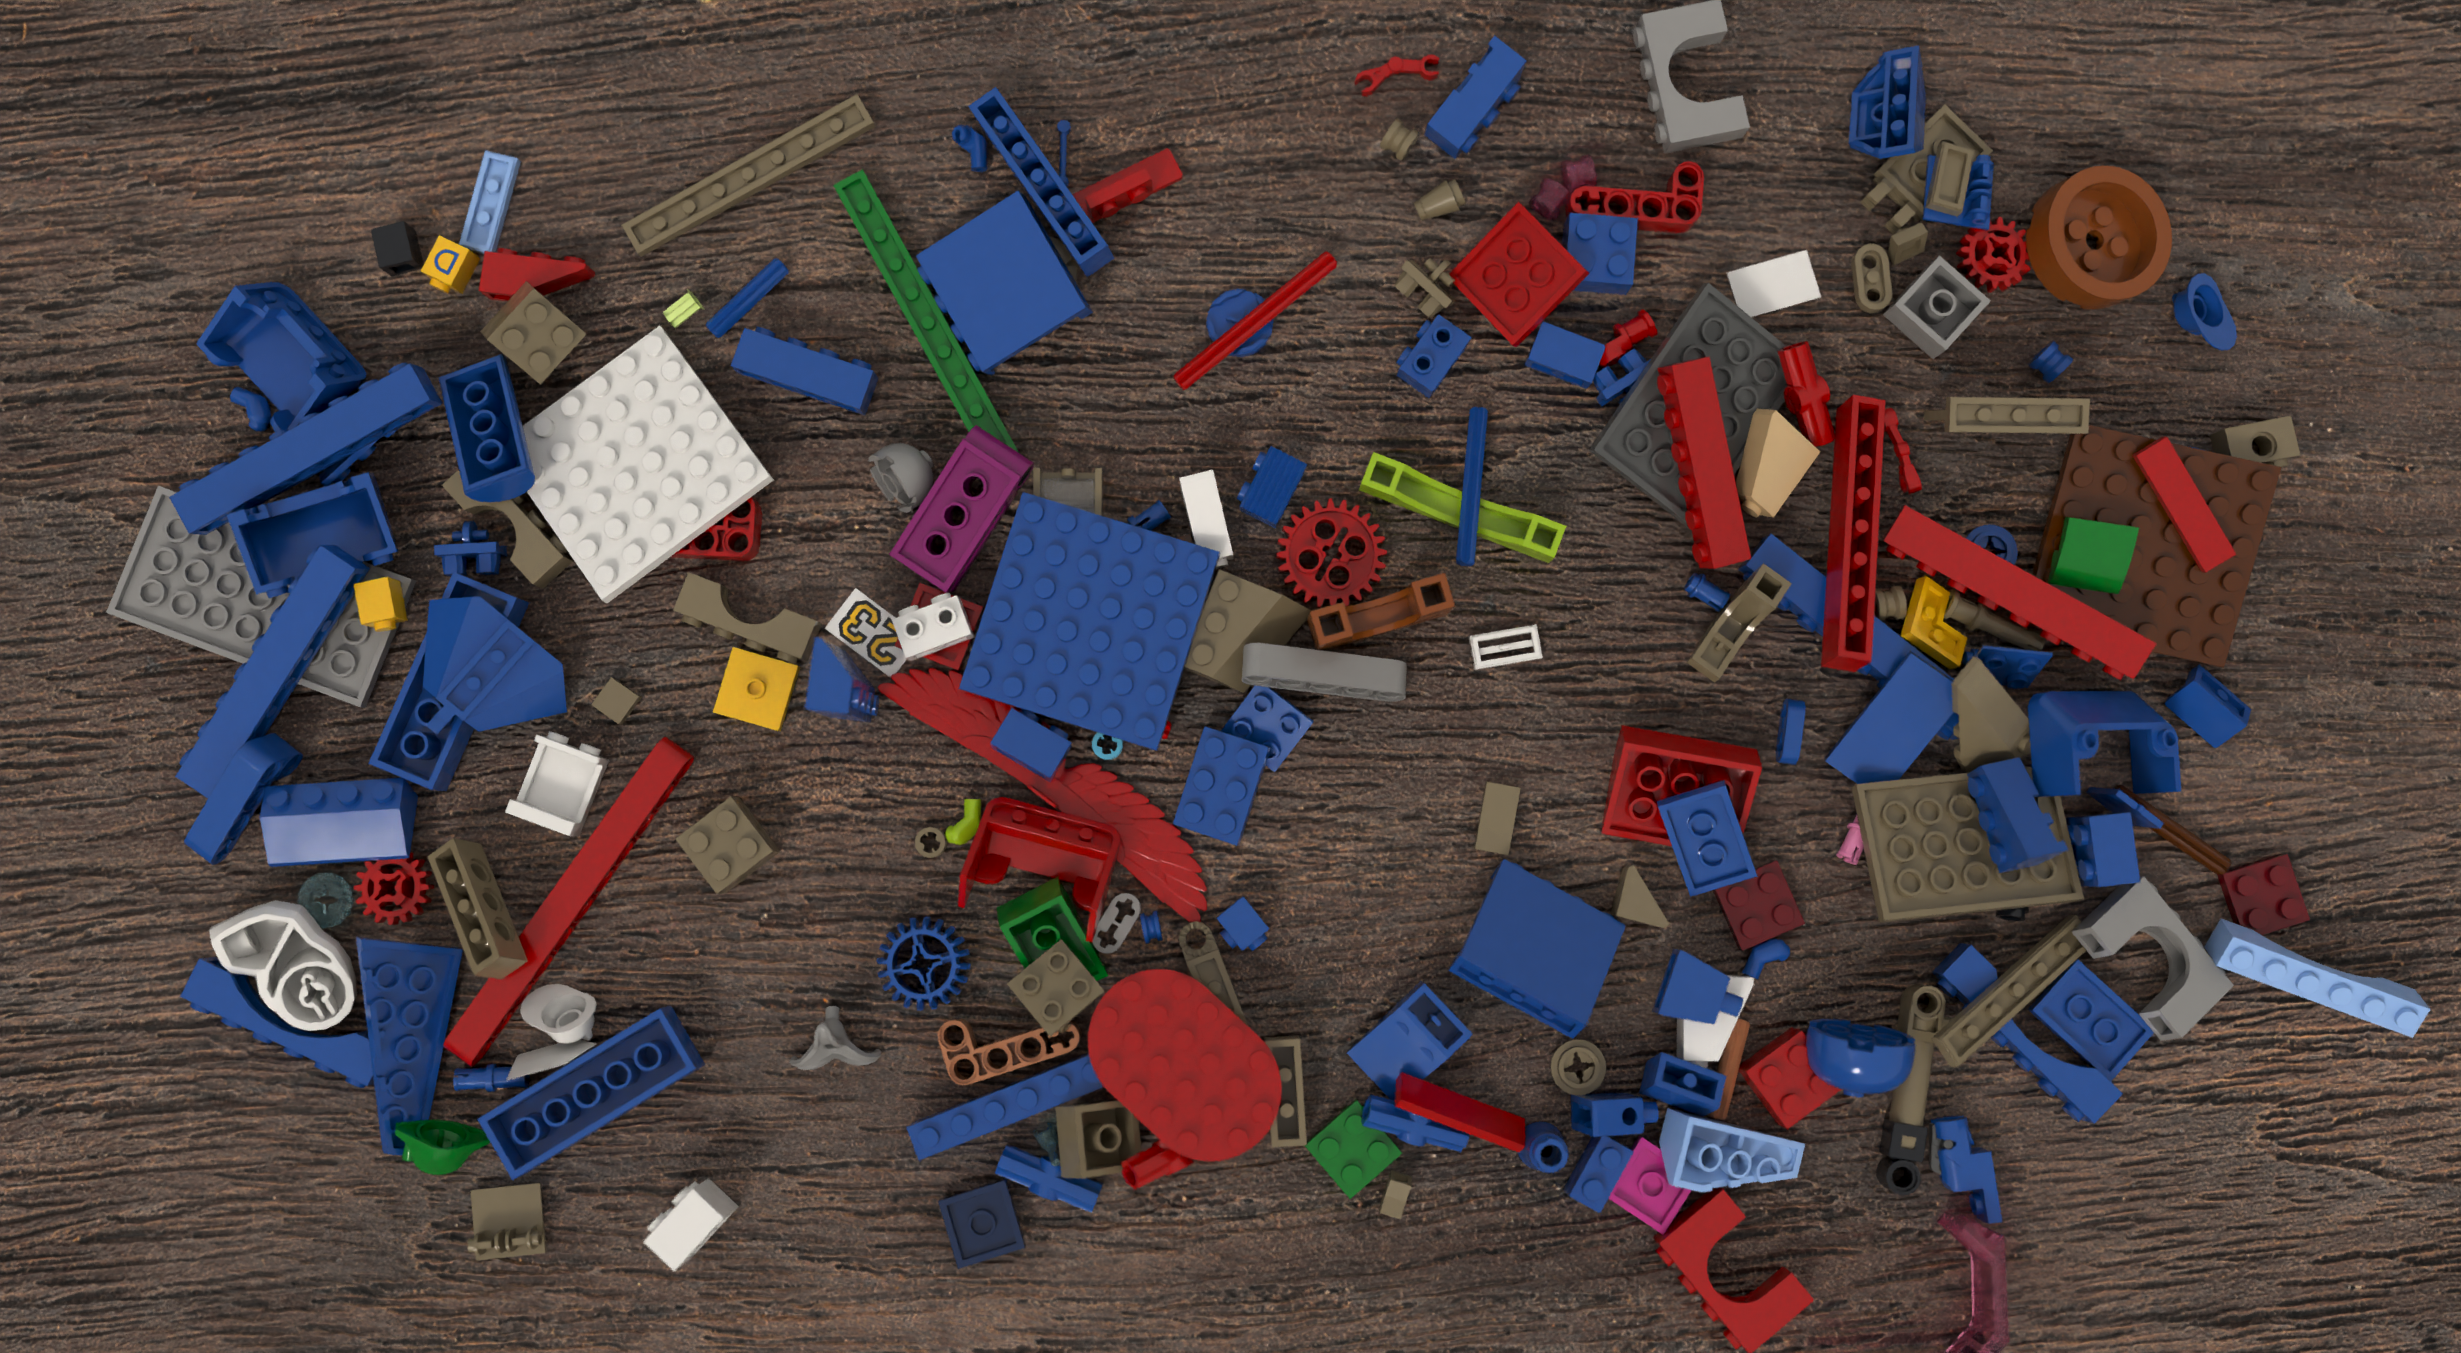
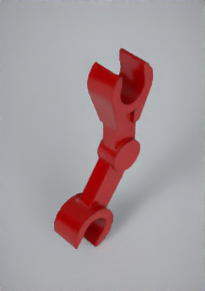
[1354,54,1439,96]
[1884,408,1922,494]

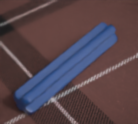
[706,258,789,338]

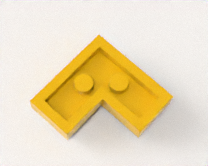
[1900,576,1967,670]

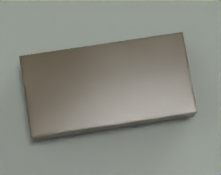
[1925,141,1975,217]
[1474,782,1521,855]

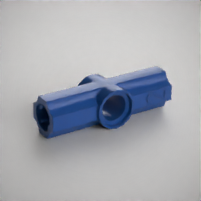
[1361,1094,1469,1152]
[995,1144,1103,1213]

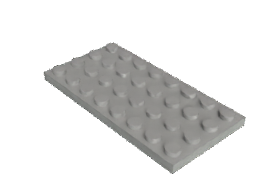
[106,486,416,708]

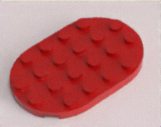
[1088,969,1282,1161]

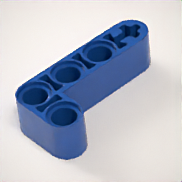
[184,733,303,865]

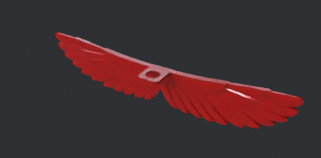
[878,667,1207,922]

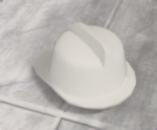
[520,984,597,1044]

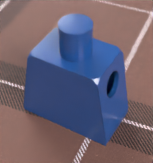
[1652,949,1743,1024]
[1570,1093,1659,1137]

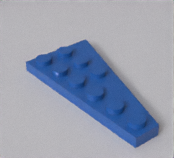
[356,937,463,1155]

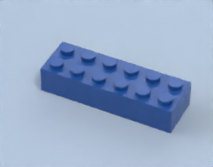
[368,572,530,791]
[477,1005,705,1180]

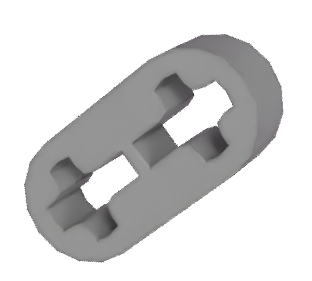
[1092,893,1141,954]

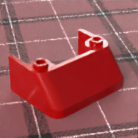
[958,797,1120,942]

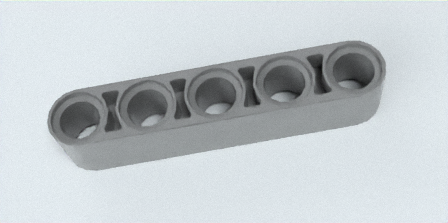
[1242,643,1407,702]

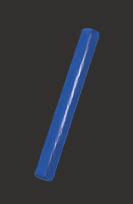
[1456,407,1488,567]

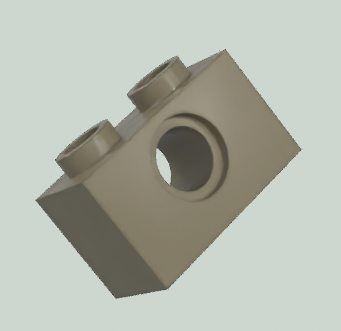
[2210,415,2301,468]

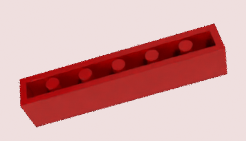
[1657,356,1751,569]

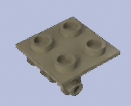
[1007,939,1105,1037]
[467,1182,546,1261]

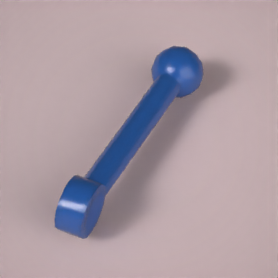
[1057,120,1071,187]

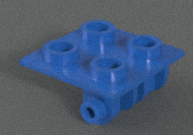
[1923,155,1994,230]
[1962,645,2053,689]
[1221,686,1314,772]

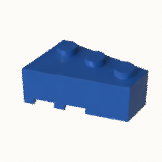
[1424,35,1527,160]
[1967,757,2069,873]

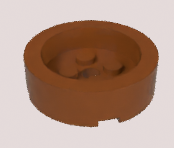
[2026,165,2172,310]

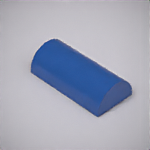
[438,354,535,502]

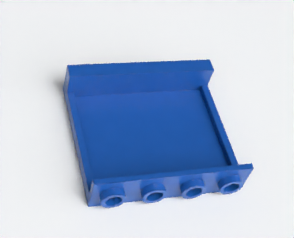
[916,191,1093,376]
[1448,859,1626,1039]

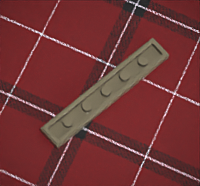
[1931,915,2087,1067]

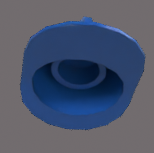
[2172,273,2237,351]

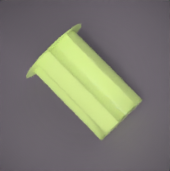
[663,289,705,328]

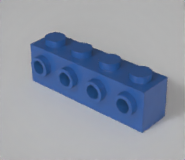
[731,327,878,416]

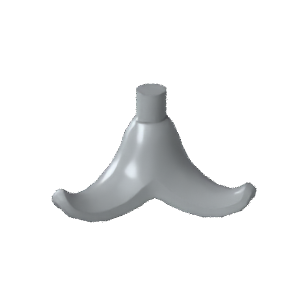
[789,1006,882,1070]

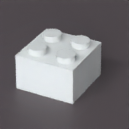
[644,1178,739,1271]

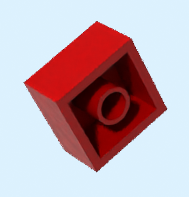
[1739,1027,1842,1129]

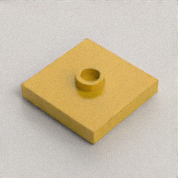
[713,647,800,732]

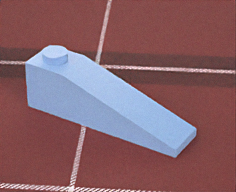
[1659,1108,1805,1192]

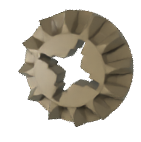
[1550,1039,1606,1095]

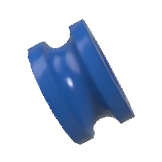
[1140,911,1163,944]

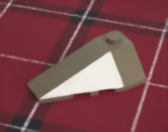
[1952,656,2031,773]

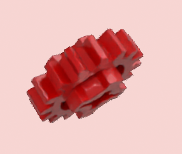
[1956,217,2031,293]
[354,852,434,925]

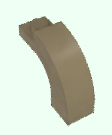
[1687,563,1792,683]

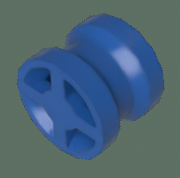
[2028,341,2074,383]

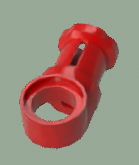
[1599,309,1658,370]

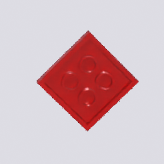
[1449,202,1590,348]

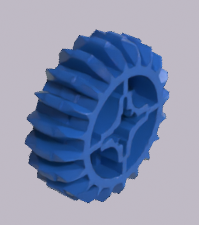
[877,916,971,1011]

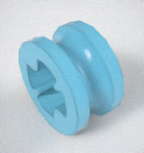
[1092,732,1123,760]

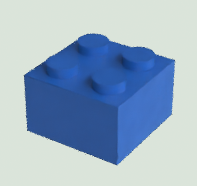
[1562,213,1638,295]
[2066,812,2140,887]

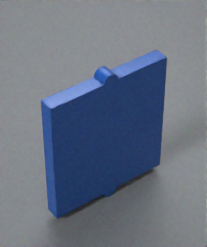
[2086,787,2164,829]

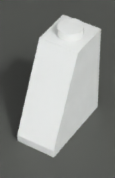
[1179,470,1233,569]
[1677,975,1754,1067]

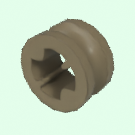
[915,827,948,858]

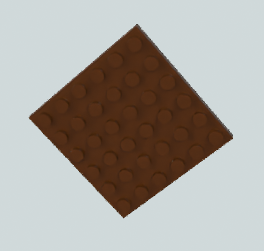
[2029,425,2282,668]

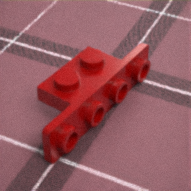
[1072,148,1183,223]

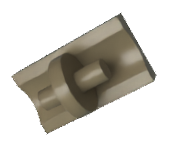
[1394,258,1457,319]

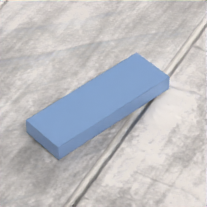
[459,150,521,254]

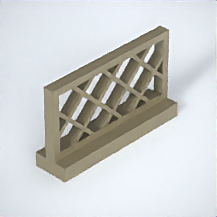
[1924,397,2090,434]

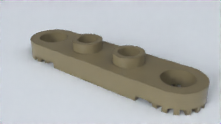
[1179,921,1249,1027]

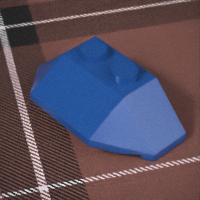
[1849,45,1926,159]

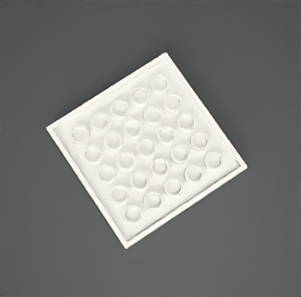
[523,326,774,603]

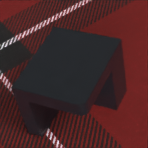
[371,221,424,277]

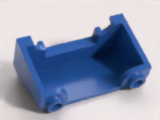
[196,282,366,432]
[226,472,399,599]

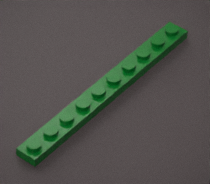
[833,169,1019,453]

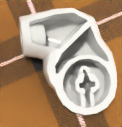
[209,900,357,1031]

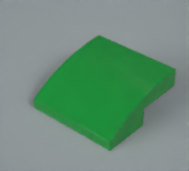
[2048,517,2139,594]

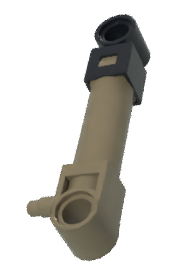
[1876,984,1953,1195]

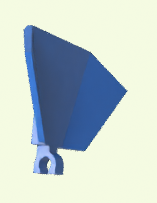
[423,596,567,734]

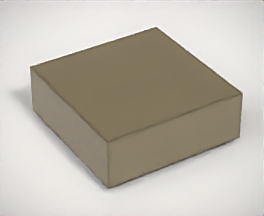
[591,677,642,725]

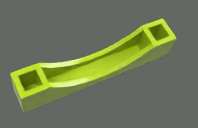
[1359,452,1566,563]

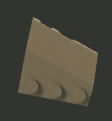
[1184,569,1312,694]

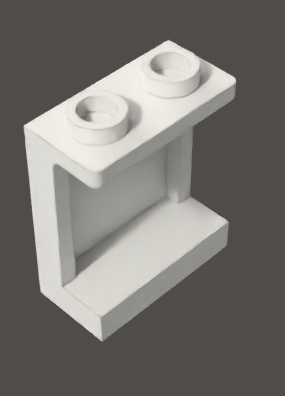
[505,731,609,837]

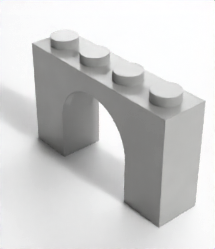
[1633,0,1750,154]
[2072,876,2234,1041]

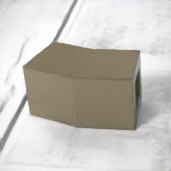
[1378,1170,1412,1220]

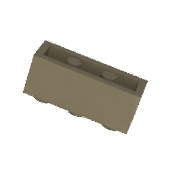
[1264,1035,1307,1147]

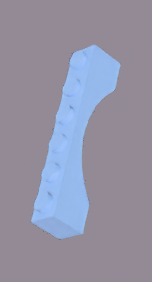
[2204,919,2430,1038]

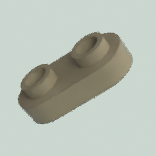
[1851,244,1892,313]

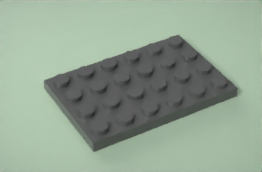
[1589,282,1788,528]

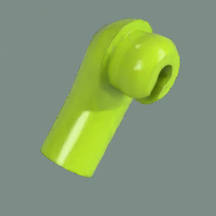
[945,799,981,845]

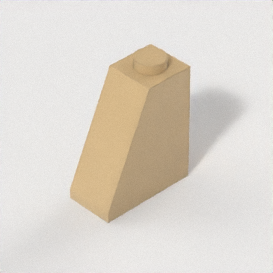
[1736,408,1820,517]

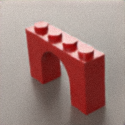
[1652,1187,1814,1353]

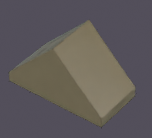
[1610,865,1670,928]

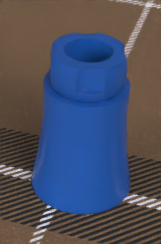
[1518,1122,1568,1173]

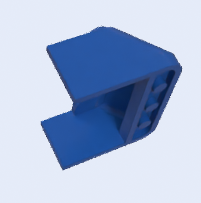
[2028,691,2182,797]

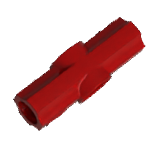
[1777,341,1836,447]
[1121,1140,1194,1190]

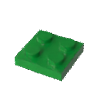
[1304,1099,1402,1199]

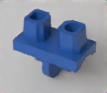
[1593,348,1651,407]
[434,521,507,577]

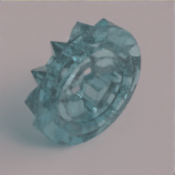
[297,872,356,928]

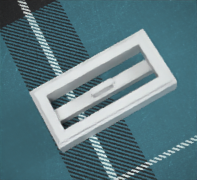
[1468,624,1543,670]

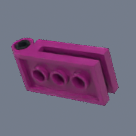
[889,425,1034,593]

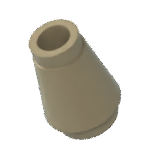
[1413,179,1466,221]

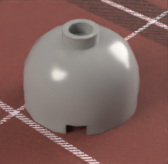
[868,443,934,513]

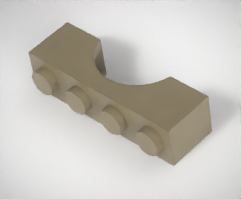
[442,470,573,588]
[673,572,822,665]

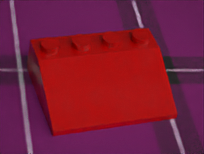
[1601,725,1762,846]

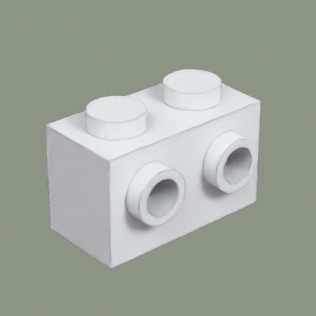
[891,593,975,661]

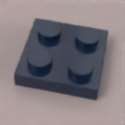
[938,1178,1026,1269]

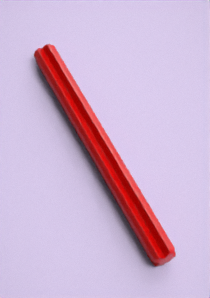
[1173,251,1337,390]

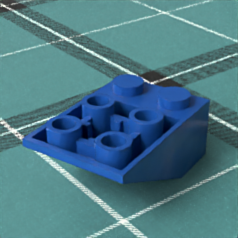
[1346,981,1473,1101]

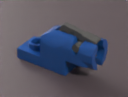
[1929,1115,2002,1224]

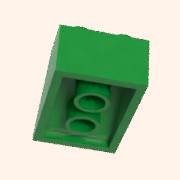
[996,877,1108,981]

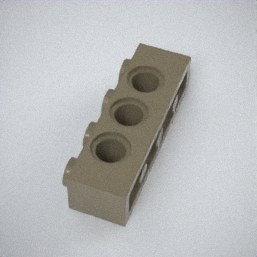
[427,838,528,979]

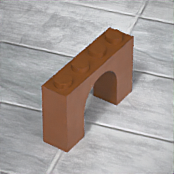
[1307,573,1455,651]

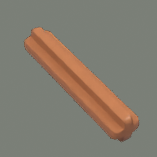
[1708,1018,1750,1120]

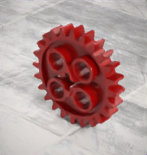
[1276,498,1387,609]

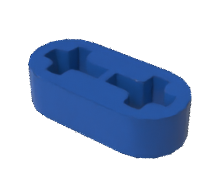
[1776,698,1806,765]

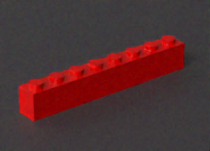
[1821,394,1886,672]
[1882,505,2157,680]

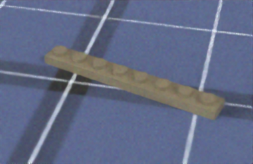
[622,94,876,257]

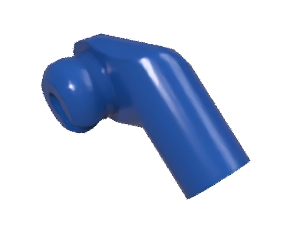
[952,125,988,172]
[230,386,271,432]
[1742,938,1790,980]

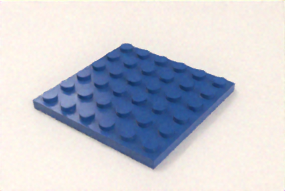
[959,492,1220,751]

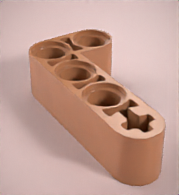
[938,1018,1082,1085]

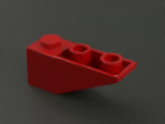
[479,248,595,302]

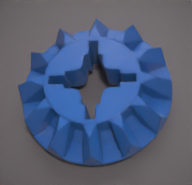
[1966,524,2018,565]

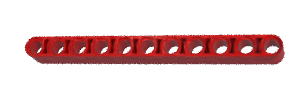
[443,737,695,1067]

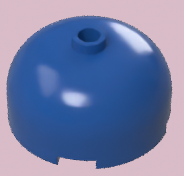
[1806,1019,1916,1097]

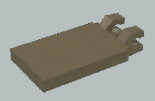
[1860,104,1993,234]

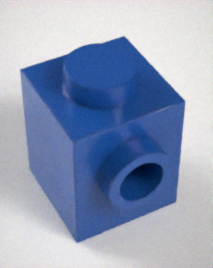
[1216,896,1269,951]

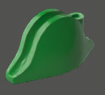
[395,1119,490,1175]

